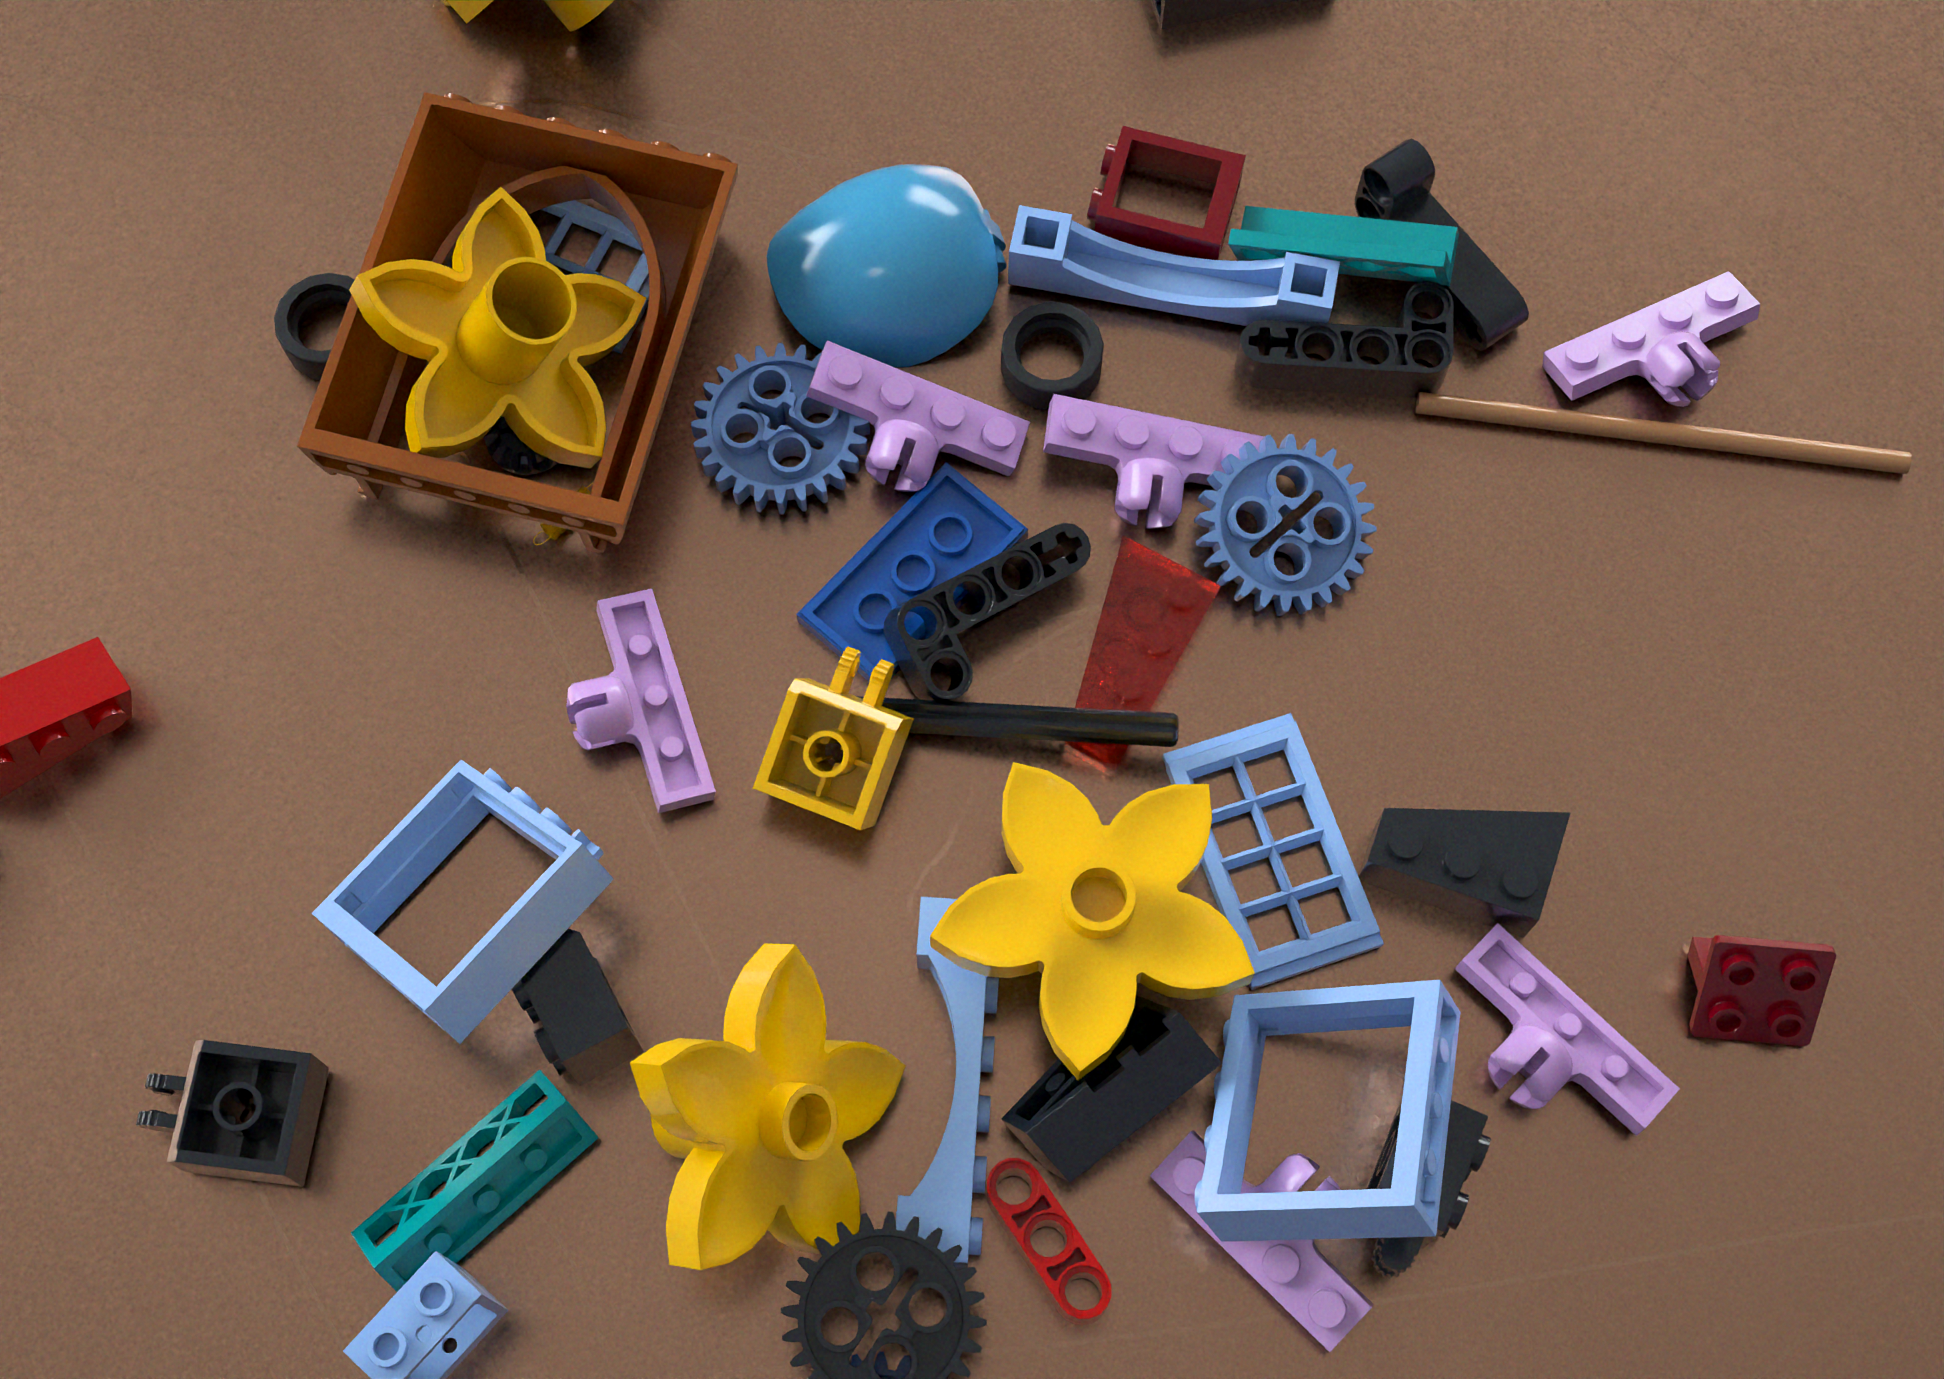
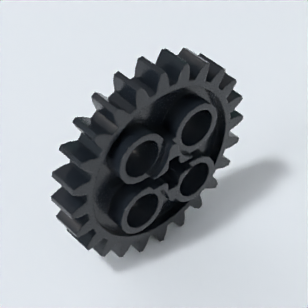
[781,1211,987,1379]

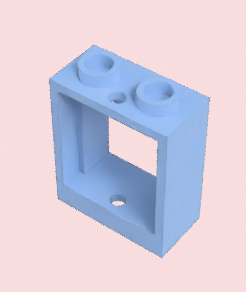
[343,1251,508,1379]

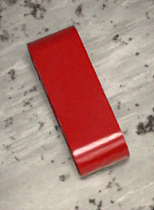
[987,1158,1112,1325]

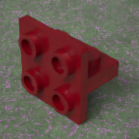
[1688,935,1836,1046]

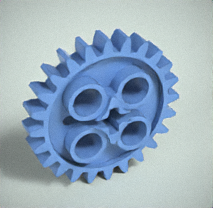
[691,343,870,514]
[1194,434,1377,616]

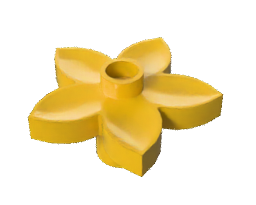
[349,187,646,469]
[930,762,1255,1080]
[630,943,906,1270]

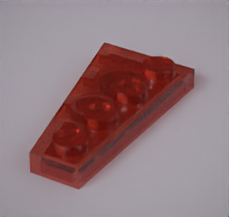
[1064,535,1221,778]

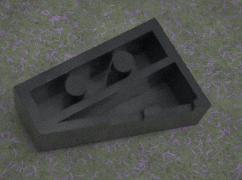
[1358,808,1571,937]
[1001,995,1222,1182]

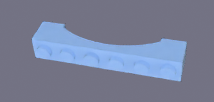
[1008,205,1340,326]
[896,897,999,1270]

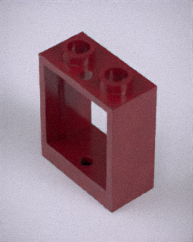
[1087,126,1246,260]

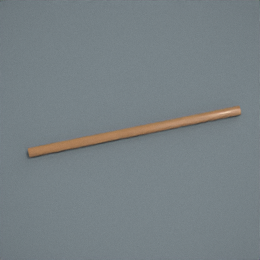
[1415,392,1912,474]

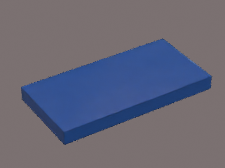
[796,462,1029,681]

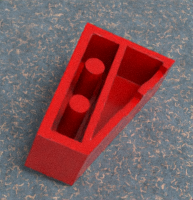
[0,637,132,799]

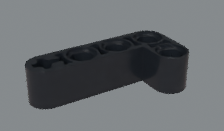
[1354,138,1529,350]
[1235,281,1453,398]
[883,523,1091,701]

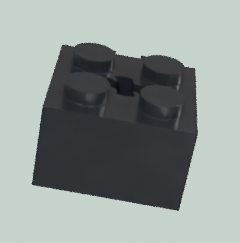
[512,929,644,1086]
[136,1040,329,1187]
[1366,1100,1491,1279]

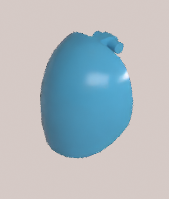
[766,164,1007,367]

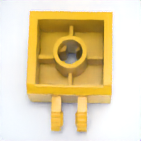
[753,647,914,830]

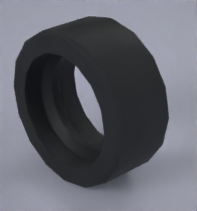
[274,273,354,380]
[1001,301,1104,410]

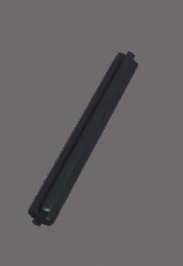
[857,696,1179,747]

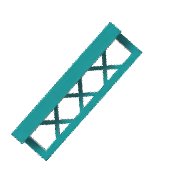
[1228,206,1459,286]
[351,1070,599,1292]

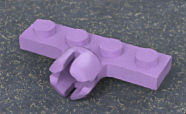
[1542,271,1760,407]
[806,341,1030,492]
[1043,394,1265,529]
[566,589,716,813]
[1455,923,1680,1136]
[1150,1130,1374,1352]

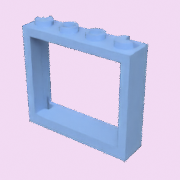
[311,760,614,1044]
[1195,980,1461,1242]

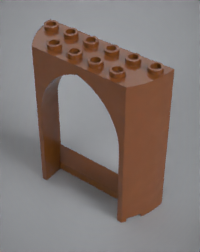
[297,92,738,554]

